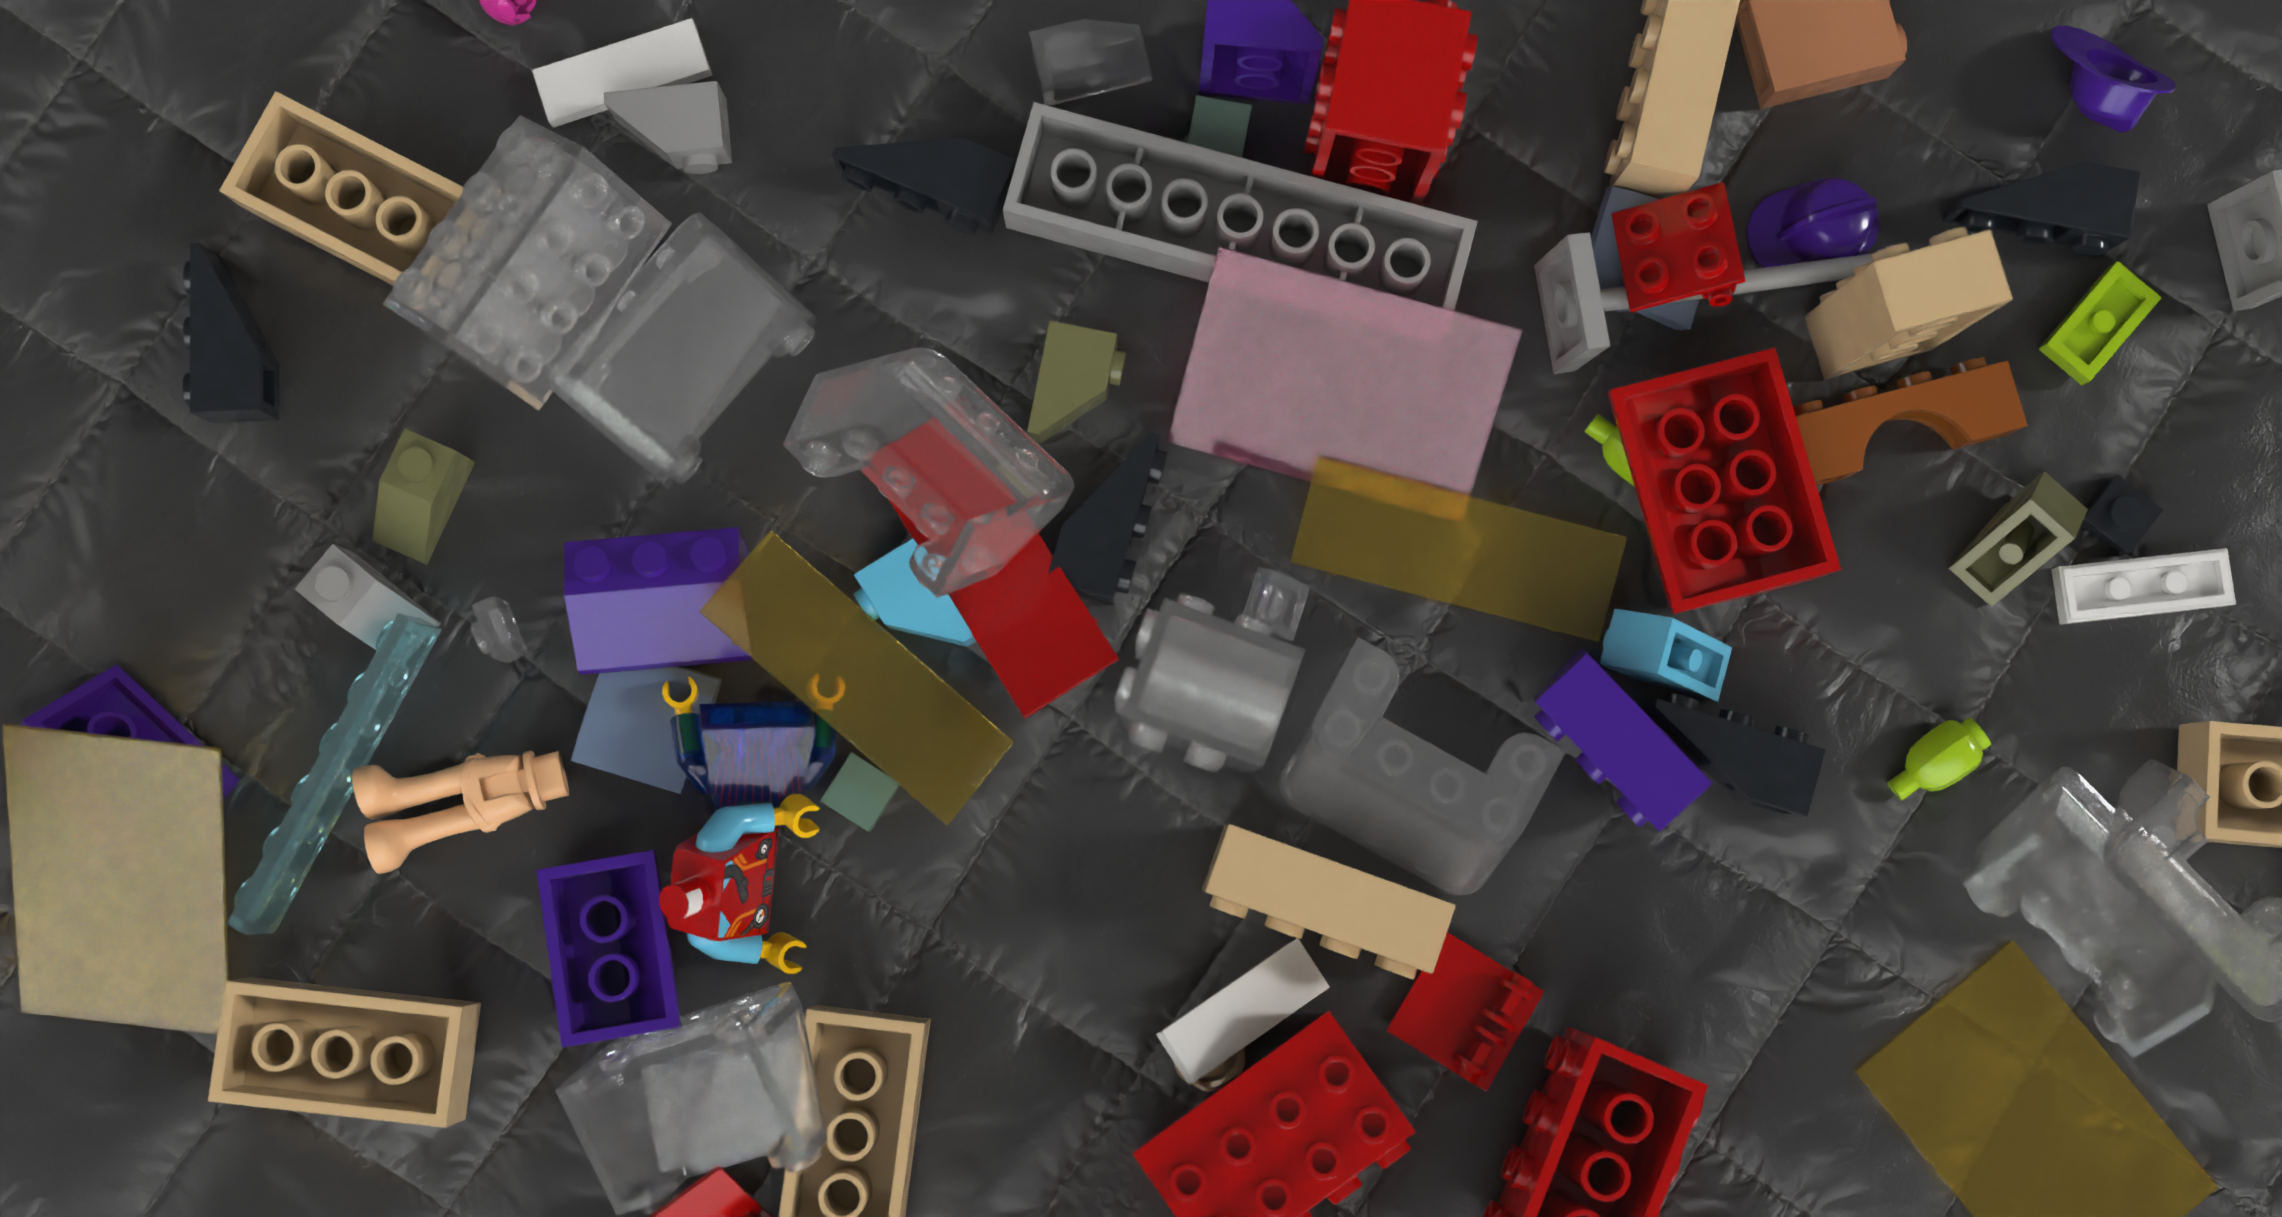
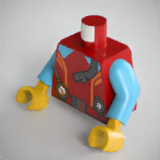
[659,793,820,974]

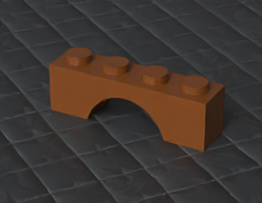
[1793,357,2028,486]

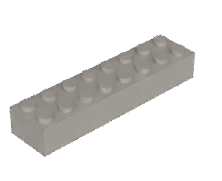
[1003,102,1478,345]

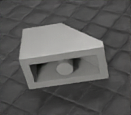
[603,81,732,174]
[295,544,441,667]

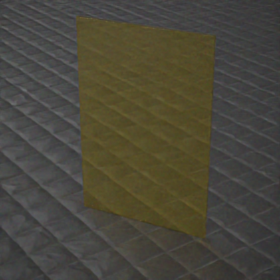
[3,724,229,1035]
[1855,940,2218,1217]

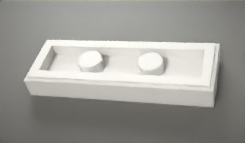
[532,18,712,128]
[2051,548,2236,625]
[1156,938,1329,1084]

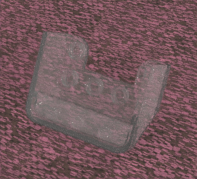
[783,347,1074,598]
[1278,637,1566,896]
[1963,767,2226,1058]

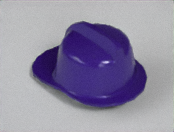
[2051,26,2176,132]
[1746,178,1880,268]

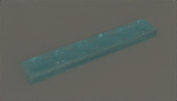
[226,613,442,935]

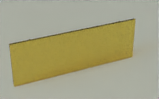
[1290,457,1627,642]
[699,530,1014,825]

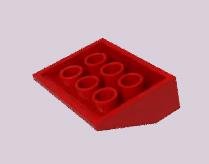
[1607,348,1841,615]

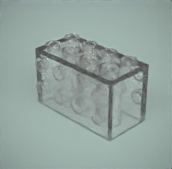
[383,115,672,411]
[1114,594,1306,775]

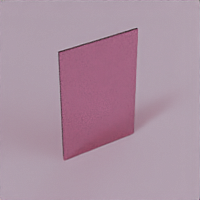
[1167,246,1522,523]

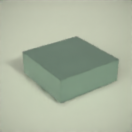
[1188,95,1251,158]
[820,752,901,832]

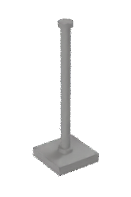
[2207,169,2282,312]
[1534,232,1894,374]

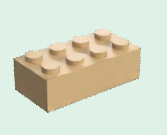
[1604,0,1740,199]
[219,91,495,310]
[1804,227,2013,380]
[2174,721,2282,848]
[1202,824,1456,980]
[208,977,481,1128]
[779,1005,931,1217]

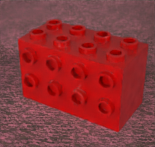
[1304,0,1478,206]
[1132,1011,1416,1217]
[1482,1027,1709,1217]

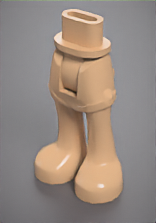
[352,750,569,874]

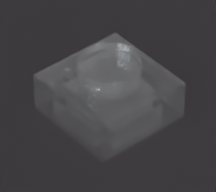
[1240,567,1310,641]
[471,596,528,663]

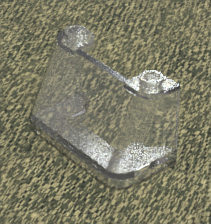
[546,212,817,490]
[2103,759,2282,1022]
[555,982,827,1216]

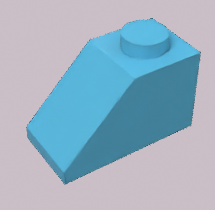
[853,538,976,647]
[1600,609,1732,702]

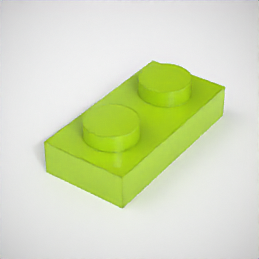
[2038,261,2162,386]

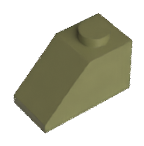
[1027,321,1126,444]
[372,428,475,565]
[1949,471,2088,607]

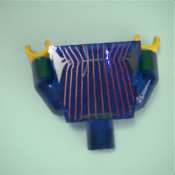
[662,673,845,811]

